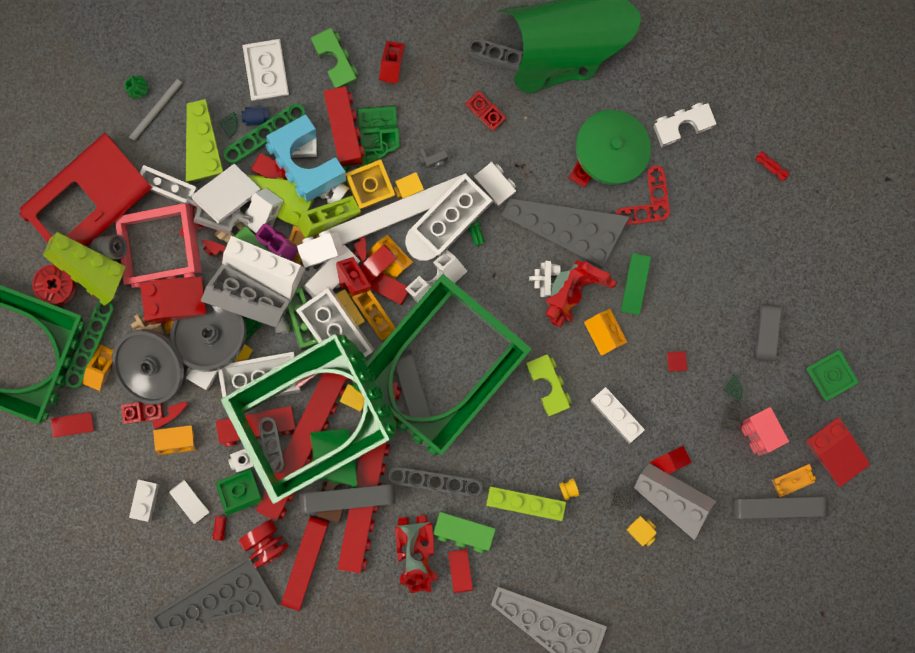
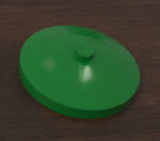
[575,110,651,185]

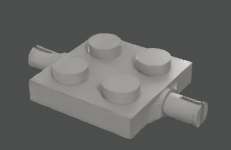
[186,196,251,234]

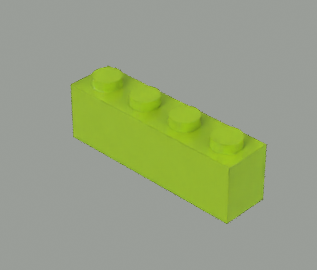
[486,487,566,521]

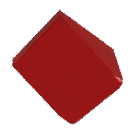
[666,351,687,373]

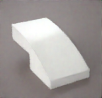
[169,480,209,524]

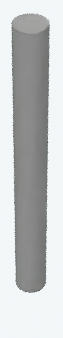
[129,79,183,142]

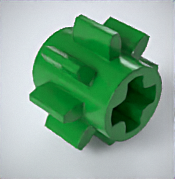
[124,75,148,99]

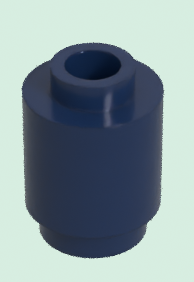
[241,106,269,126]

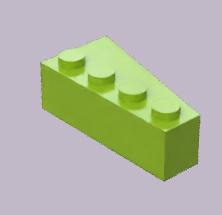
[186,99,224,185]
[43,232,126,306]

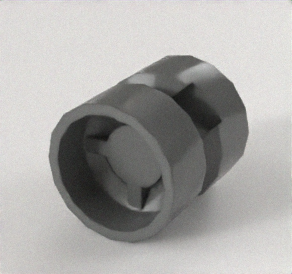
[90,234,127,260]

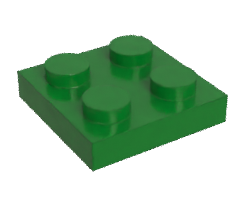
[806,349,859,402]
[215,468,263,516]

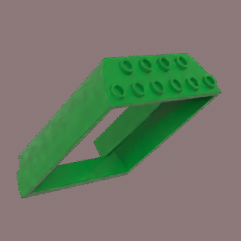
[352,274,532,457]
[0,285,85,424]
[220,334,396,504]

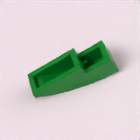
[621,253,651,315]

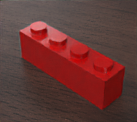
[324,86,365,167]
[215,406,296,447]

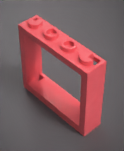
[115,203,202,288]

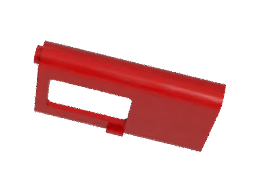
[19,132,153,246]

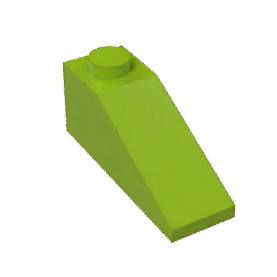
[297,196,361,239]

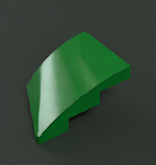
[357,105,400,167]
[310,429,357,488]

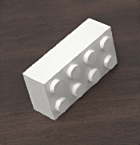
[411,174,494,256]
[296,286,374,357]

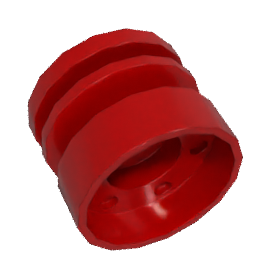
[32,265,77,307]
[238,519,289,569]

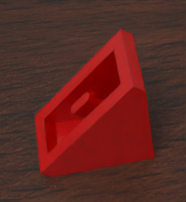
[649,446,692,474]

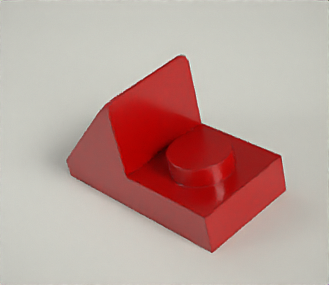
[336,257,371,296]

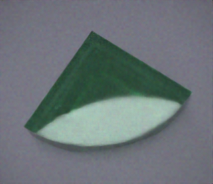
[219,112,238,138]
[723,375,743,401]

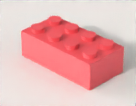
[740,407,789,456]

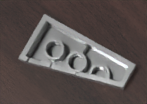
[201,264,290,327]
[634,463,716,540]

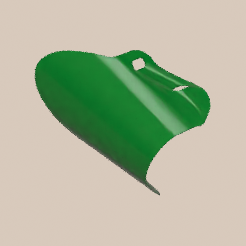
[498,0,641,94]

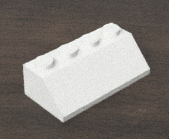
[222,236,305,304]
[218,352,302,398]

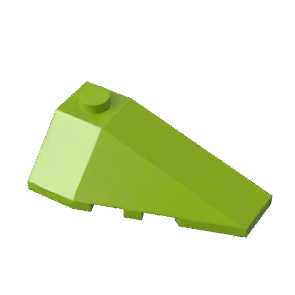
[247,175,315,227]

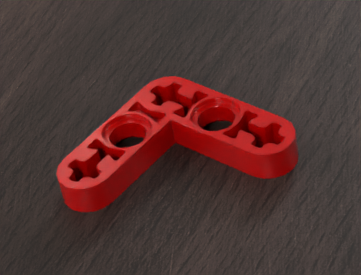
[615,166,670,226]

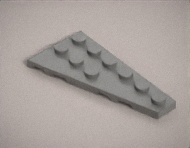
[491,586,607,653]

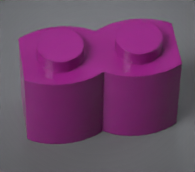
[255,224,298,261]

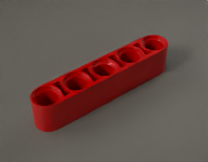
[281,515,329,611]

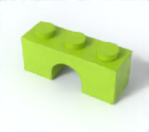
[526,354,572,417]

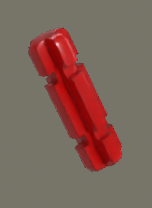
[755,151,790,181]

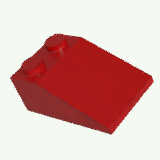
[140,277,207,325]
[805,417,870,488]

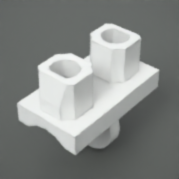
[529,261,560,297]

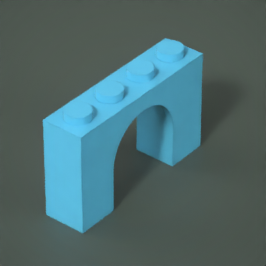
[266,114,346,202]

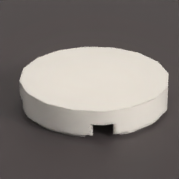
[405,229,438,261]

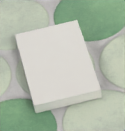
[242,39,289,101]
[192,164,261,224]

